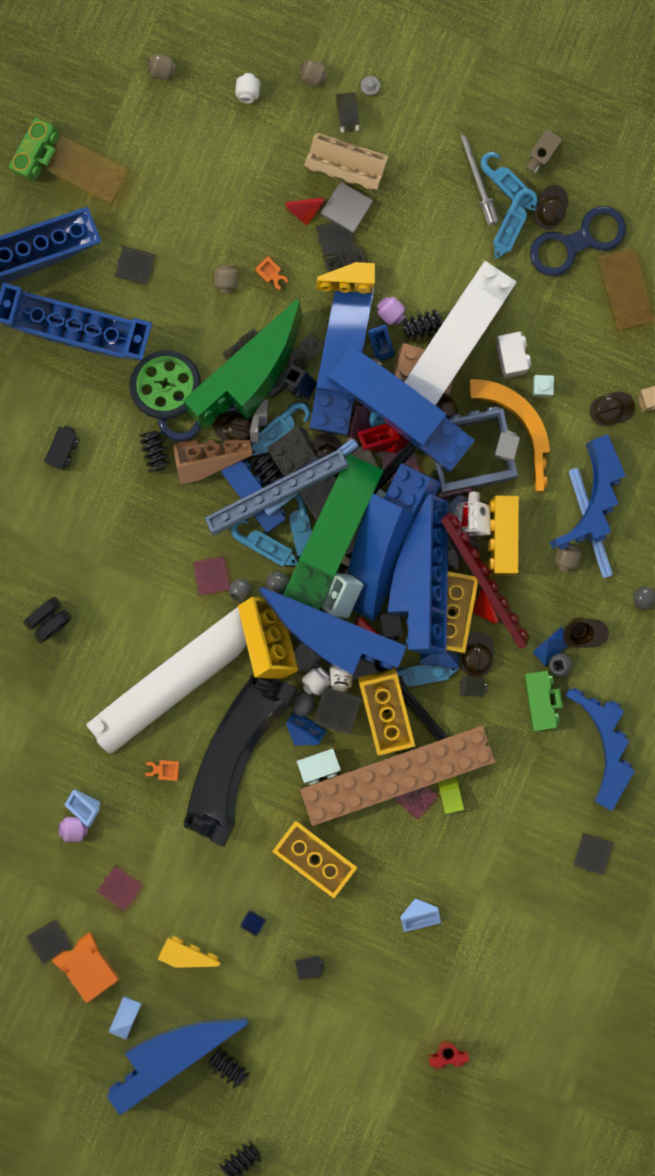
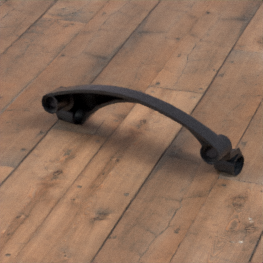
[184,673,298,847]

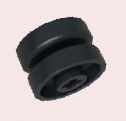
[23,596,73,644]

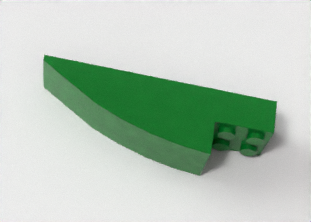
[183,299,303,429]
[283,454,384,610]

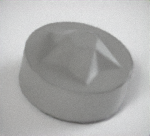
[361,76,380,96]

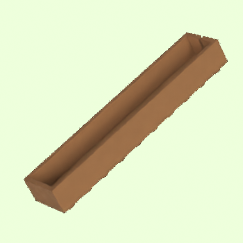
[300,726,495,826]

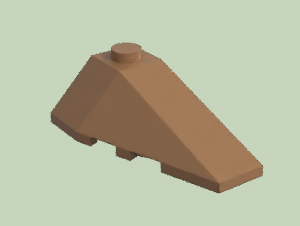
[173,440,253,484]

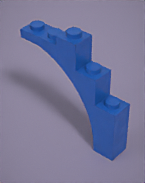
[549,434,626,550]
[565,688,635,811]

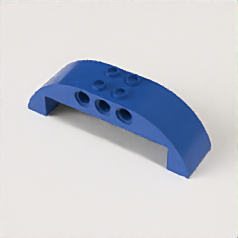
[0,283,152,361]

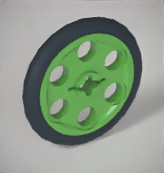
[129,350,201,419]

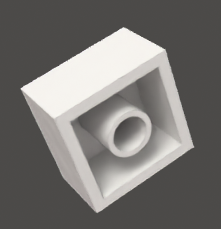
[496,331,531,379]

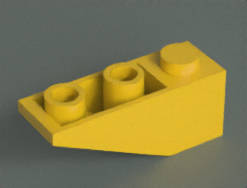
[316,262,375,294]
[158,936,221,968]

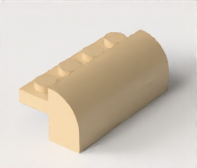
[304,133,389,190]

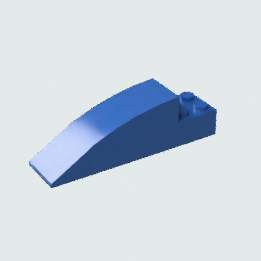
[0,206,101,286]
[310,288,374,437]
[327,346,475,472]
[348,463,441,621]
[388,494,449,655]
[258,587,407,675]
[107,1017,249,1115]

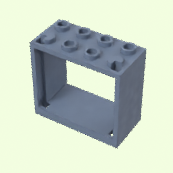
[433,406,518,495]

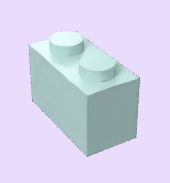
[321,573,364,618]
[297,749,340,785]

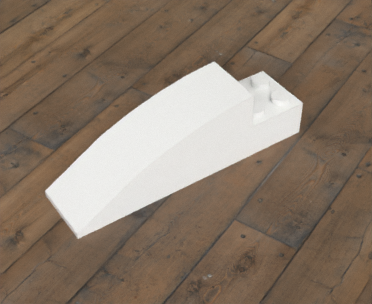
[404,261,516,405]

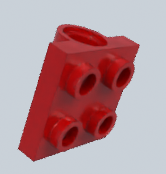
[428,1040,469,1069]

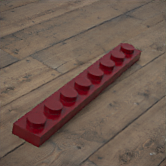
[441,511,529,649]

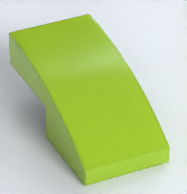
[438,776,464,814]

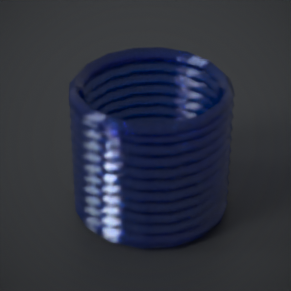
[240,910,266,937]

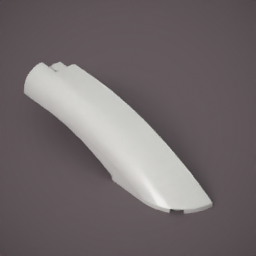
[86,607,247,754]

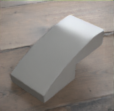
[250,400,268,442]

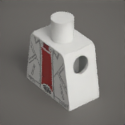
[455,492,491,537]

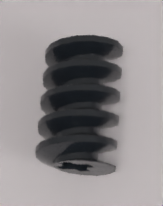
[403,309,443,343]
[139,431,171,473]
[250,452,286,485]
[208,1047,251,1089]
[219,1139,262,1176]

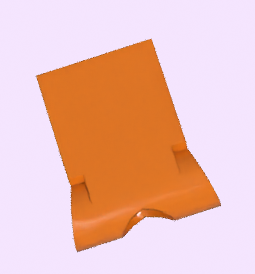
[51,931,120,1003]

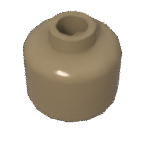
[147,54,176,80]
[298,59,328,87]
[214,265,239,293]
[554,543,582,572]

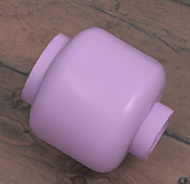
[377,296,405,325]
[59,817,88,842]

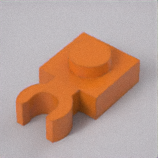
[254,256,288,291]
[145,760,179,781]

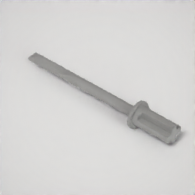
[461,135,499,226]

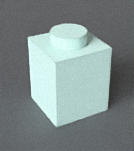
[532,375,554,398]

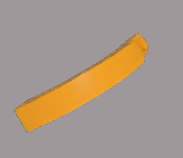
[469,379,550,493]

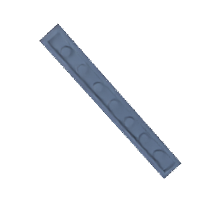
[205,449,349,536]

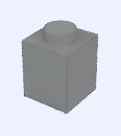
[494,431,520,462]

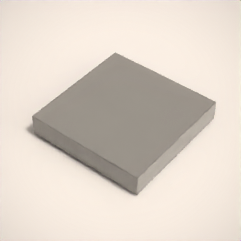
[321,182,373,234]

